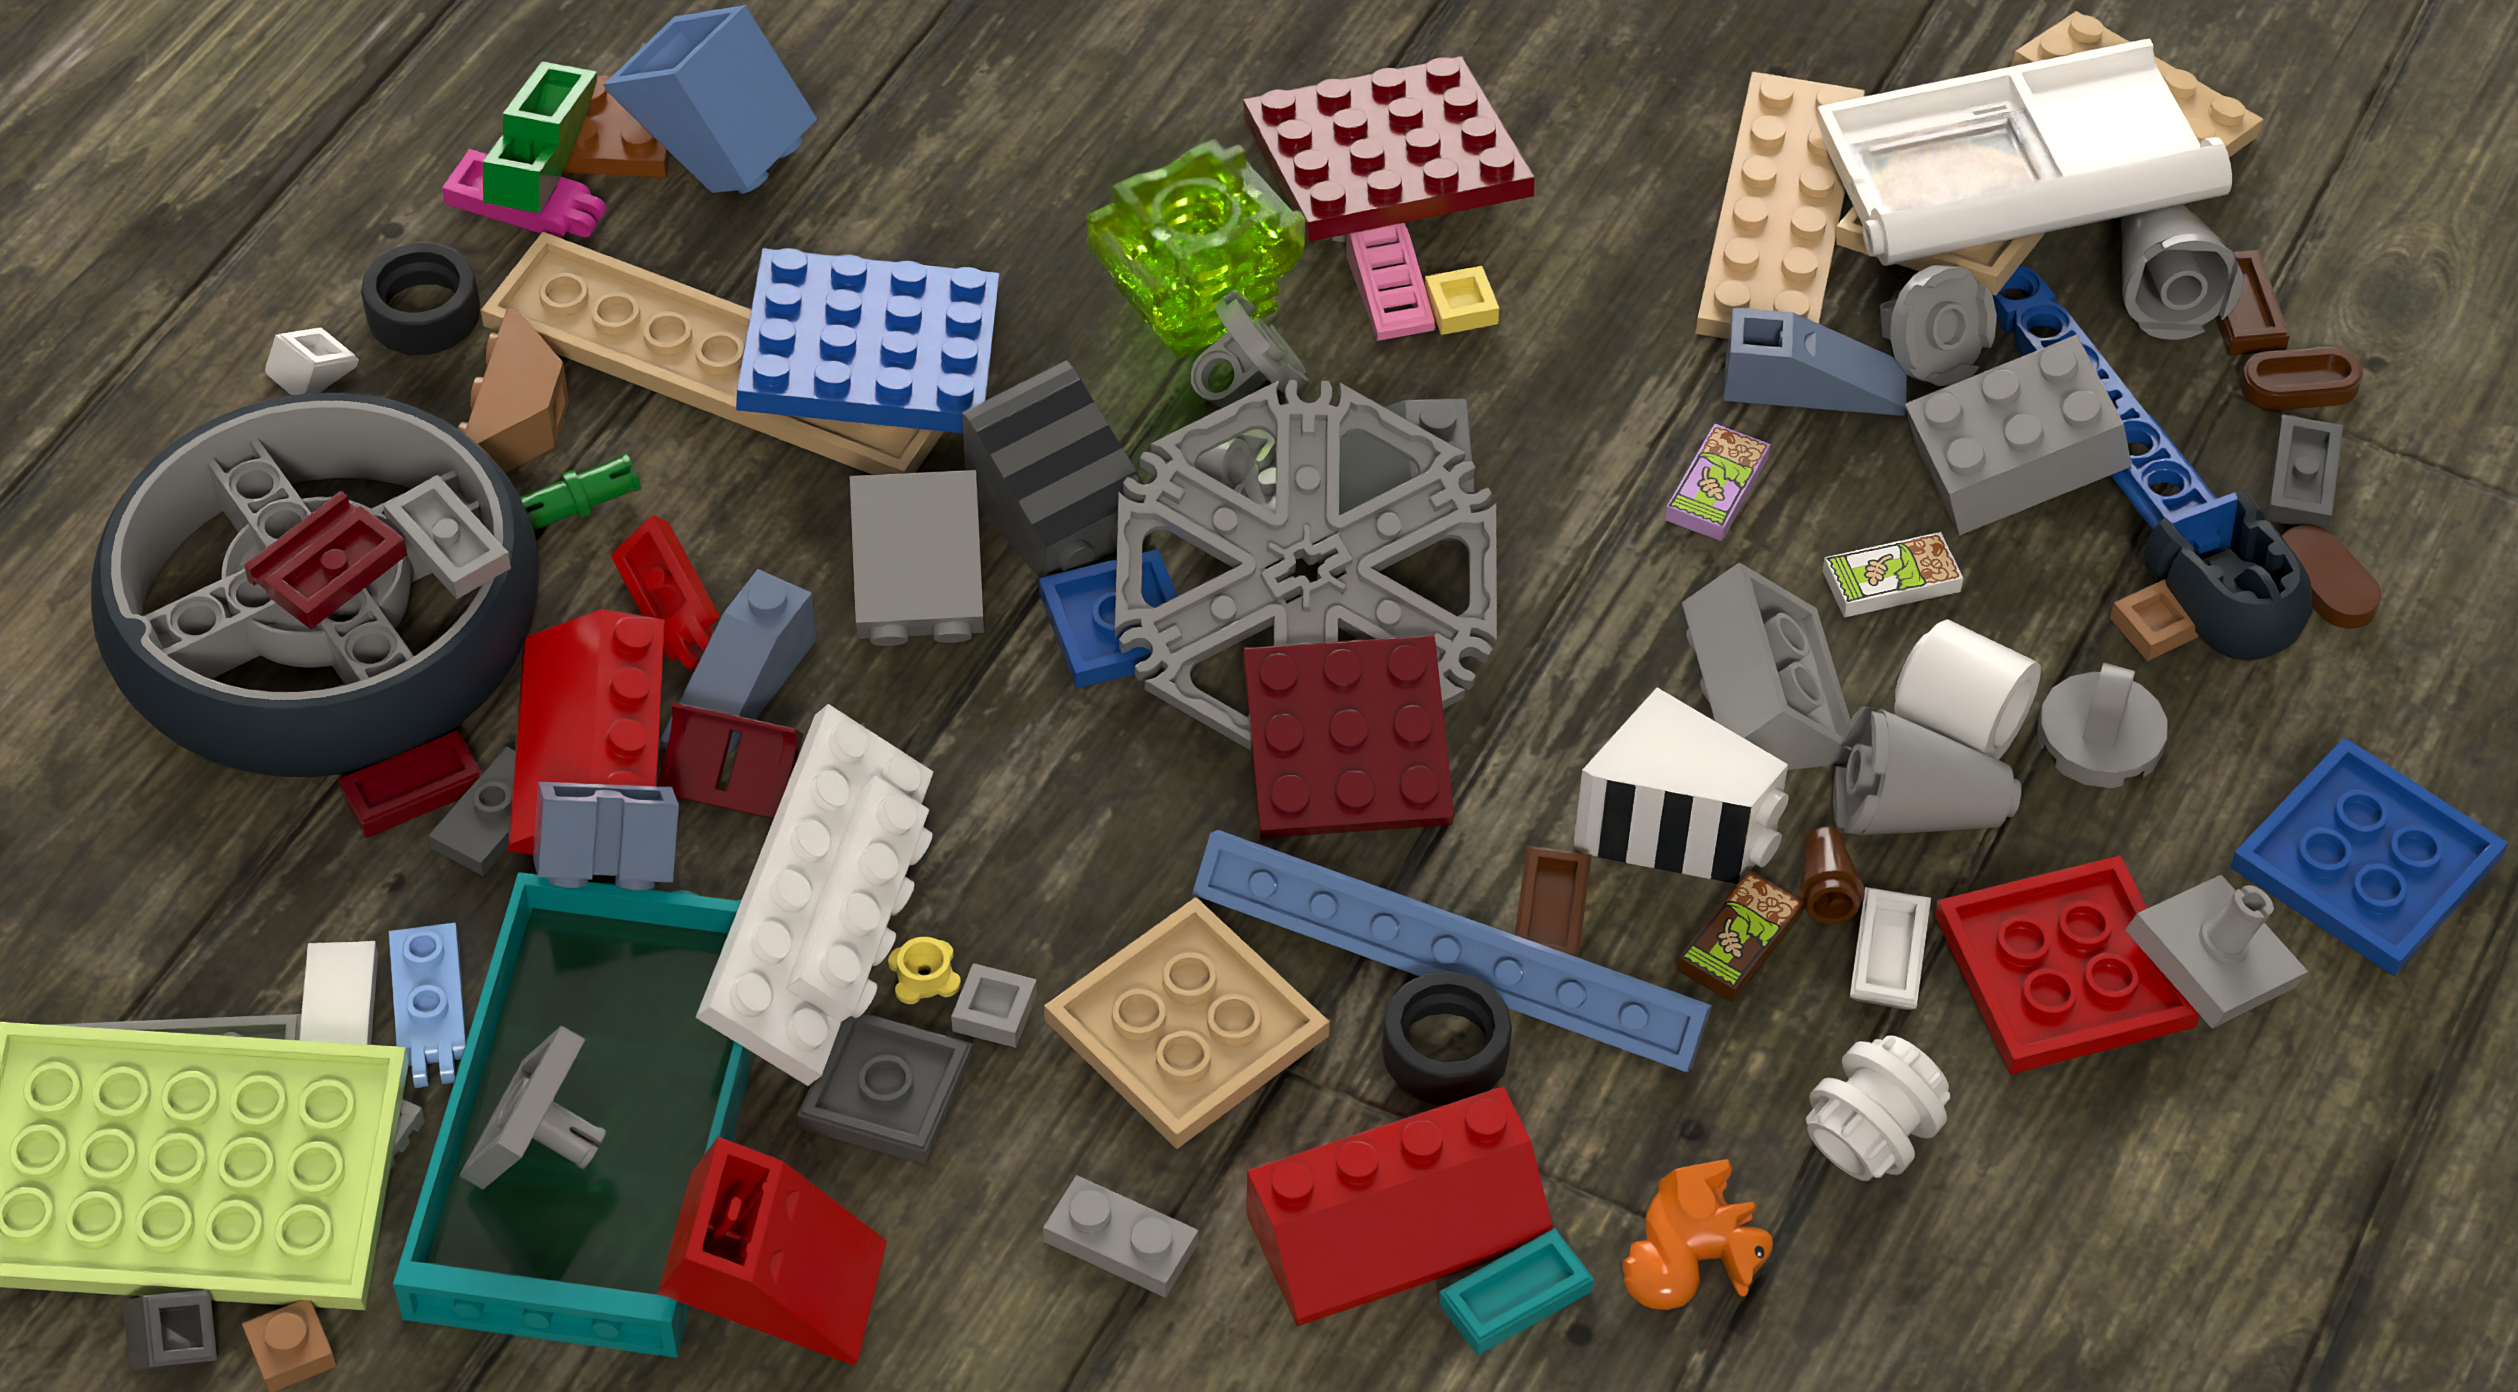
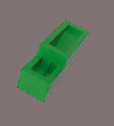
[483,61,597,213]

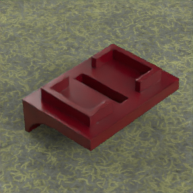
[657,702,804,820]

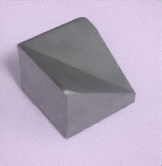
[123,1290,217,1372]

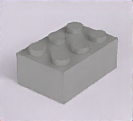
[1905,335,2132,536]

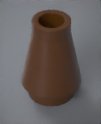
[1799,827,1865,924]

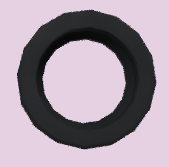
[361,243,480,355]
[1382,971,1512,1105]

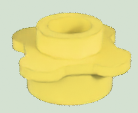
[888,937,961,1004]

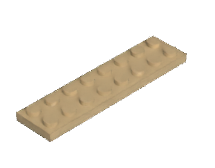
[481,232,944,475]

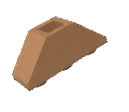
[458,309,569,473]

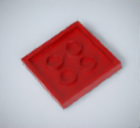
[1935,855,2200,1075]

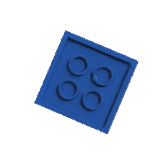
[2230,737,2508,977]

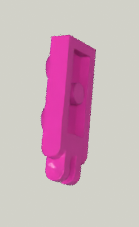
[442,149,607,238]

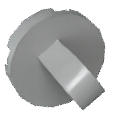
[1880,265,1997,386]
[1191,289,1310,408]
[2037,663,2168,788]

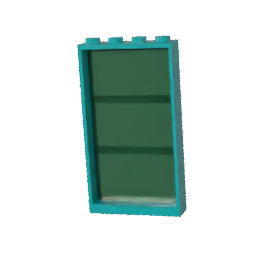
[393,872,755,1358]

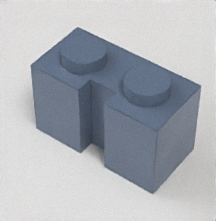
[533,782,679,890]

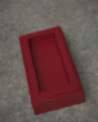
[338,730,482,839]

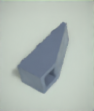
[1724,308,1907,416]

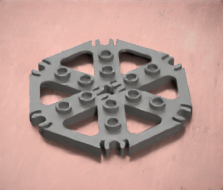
[1115,380,1497,751]

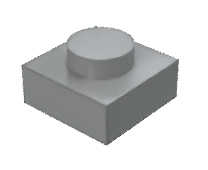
[951,963,1037,1048]

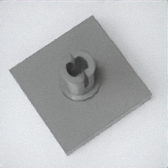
[2125,875,2308,1029]
[459,1025,606,1189]

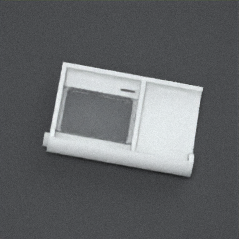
[1817,38,2232,266]

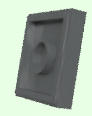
[797,1013,974,1165]

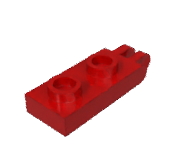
[610,514,720,670]

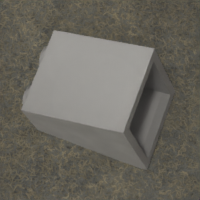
[850,470,984,646]

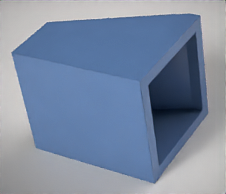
[603,5,818,193]

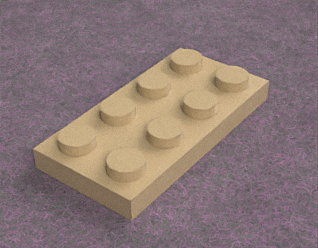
[2010,11,2264,157]

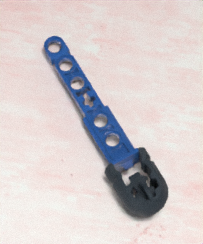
[1992,266,2312,661]

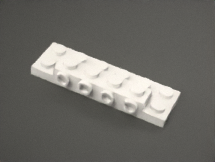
[696,704,933,1086]

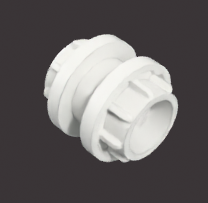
[1806,1036,1950,1181]

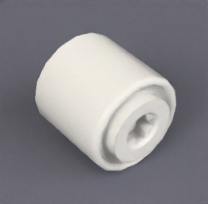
[1894,619,2041,760]

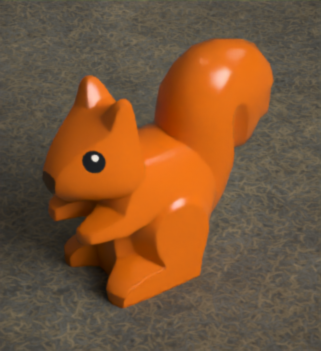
[1623,1159,1773,1310]

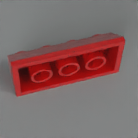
[507,609,665,855]
[1246,1086,1553,1326]

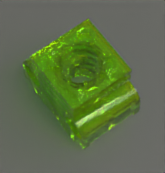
[1087,139,1305,359]

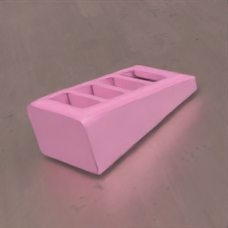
[1346,223,1435,341]

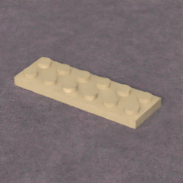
[1696,72,1865,339]

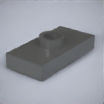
[428,746,515,877]

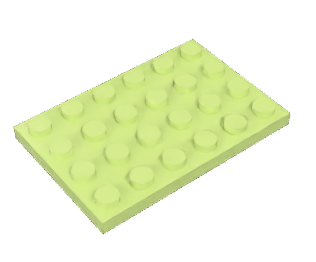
[0,1022,409,1310]

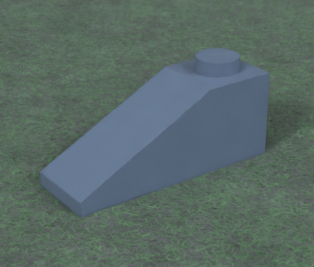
[660,569,817,758]

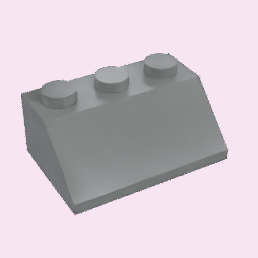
[1682,563,1853,770]

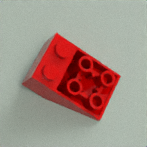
[657,1137,887,1365]

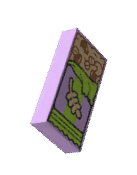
[1665,423,1771,541]

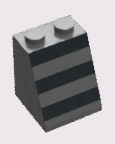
[962,360,1150,578]

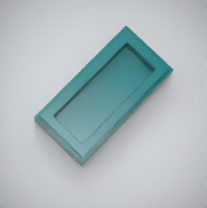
[1438,1228,1594,1356]

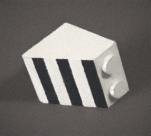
[1573,688,1789,884]

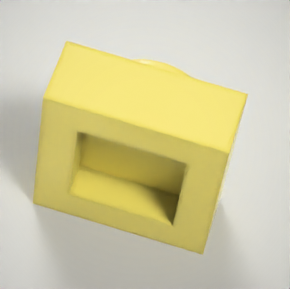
[1425,266,1499,335]

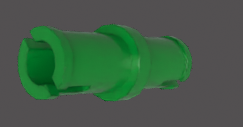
[520,453,641,531]

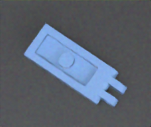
[389,923,467,1088]

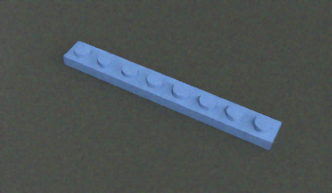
[1192,830,1712,1072]

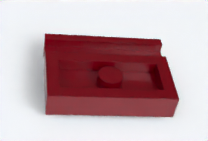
[244,491,408,630]

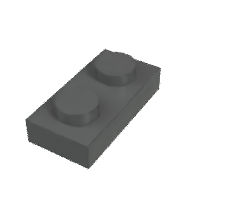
[2266,415,2343,531]

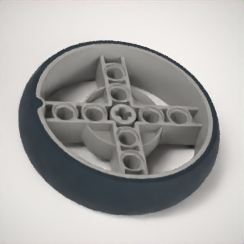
[91,393,539,777]

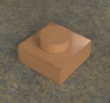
[2110,579,2198,661]
[242,1300,337,1392]

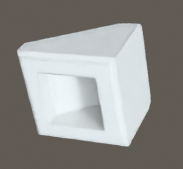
[265,328,359,395]

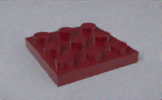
[1243,635,1455,839]

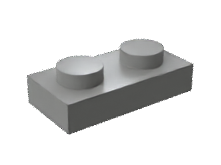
[383,475,511,599]
[1043,1175,1198,1298]

